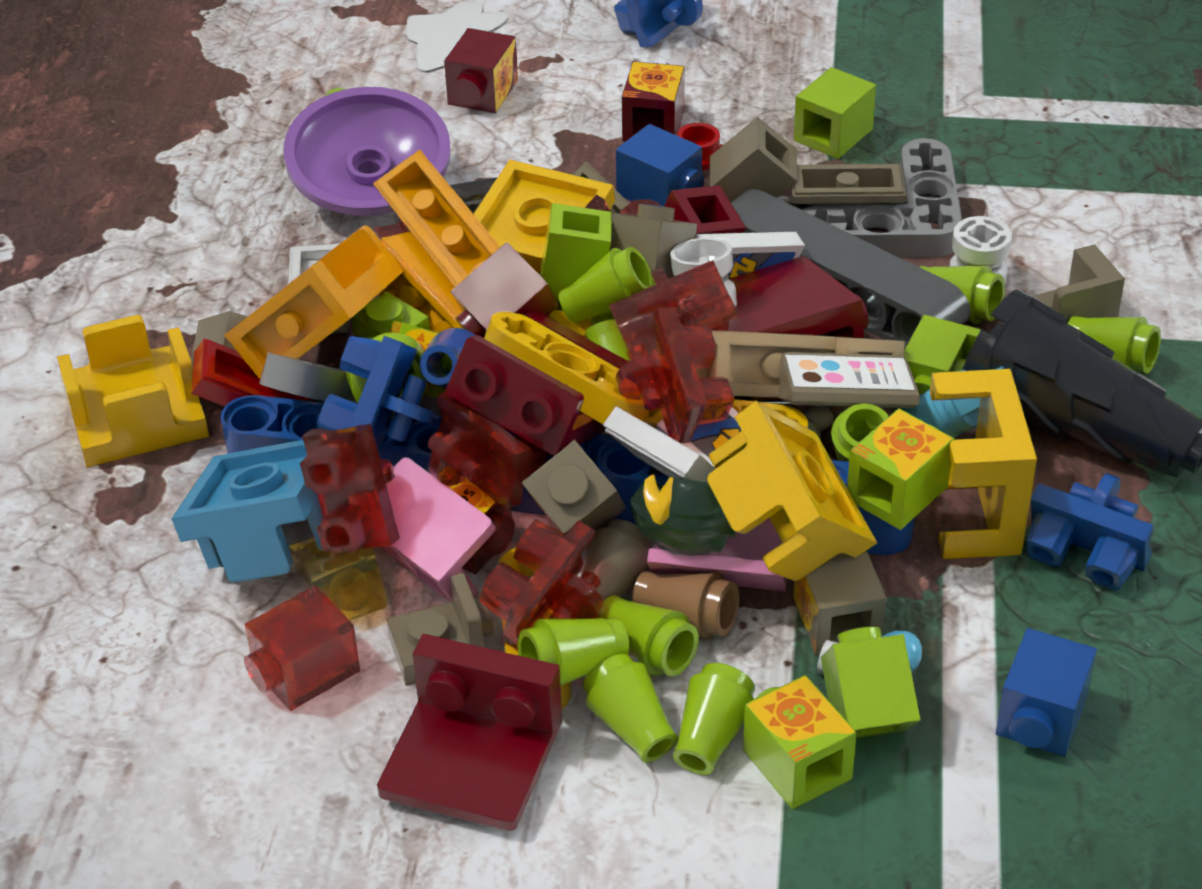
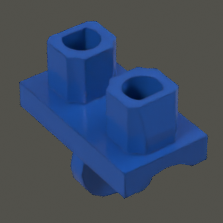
[614,0,703,47]
[317,336,436,459]
[1027,473,1153,591]

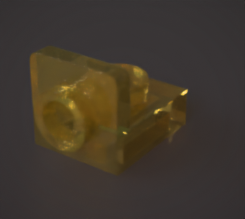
[289,524,388,628]

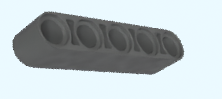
[731,189,970,350]

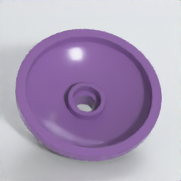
[283,87,451,216]

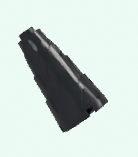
[962,289,1202,478]

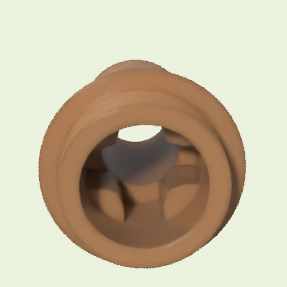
[633,571,740,640]

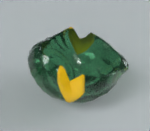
[630,475,736,556]

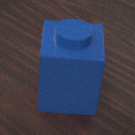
[615,124,704,207]
[995,628,1097,756]

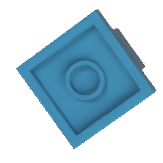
[171,435,348,582]

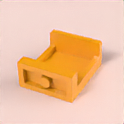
[224,225,404,379]

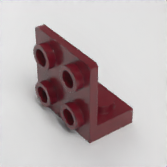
[377,633,562,831]

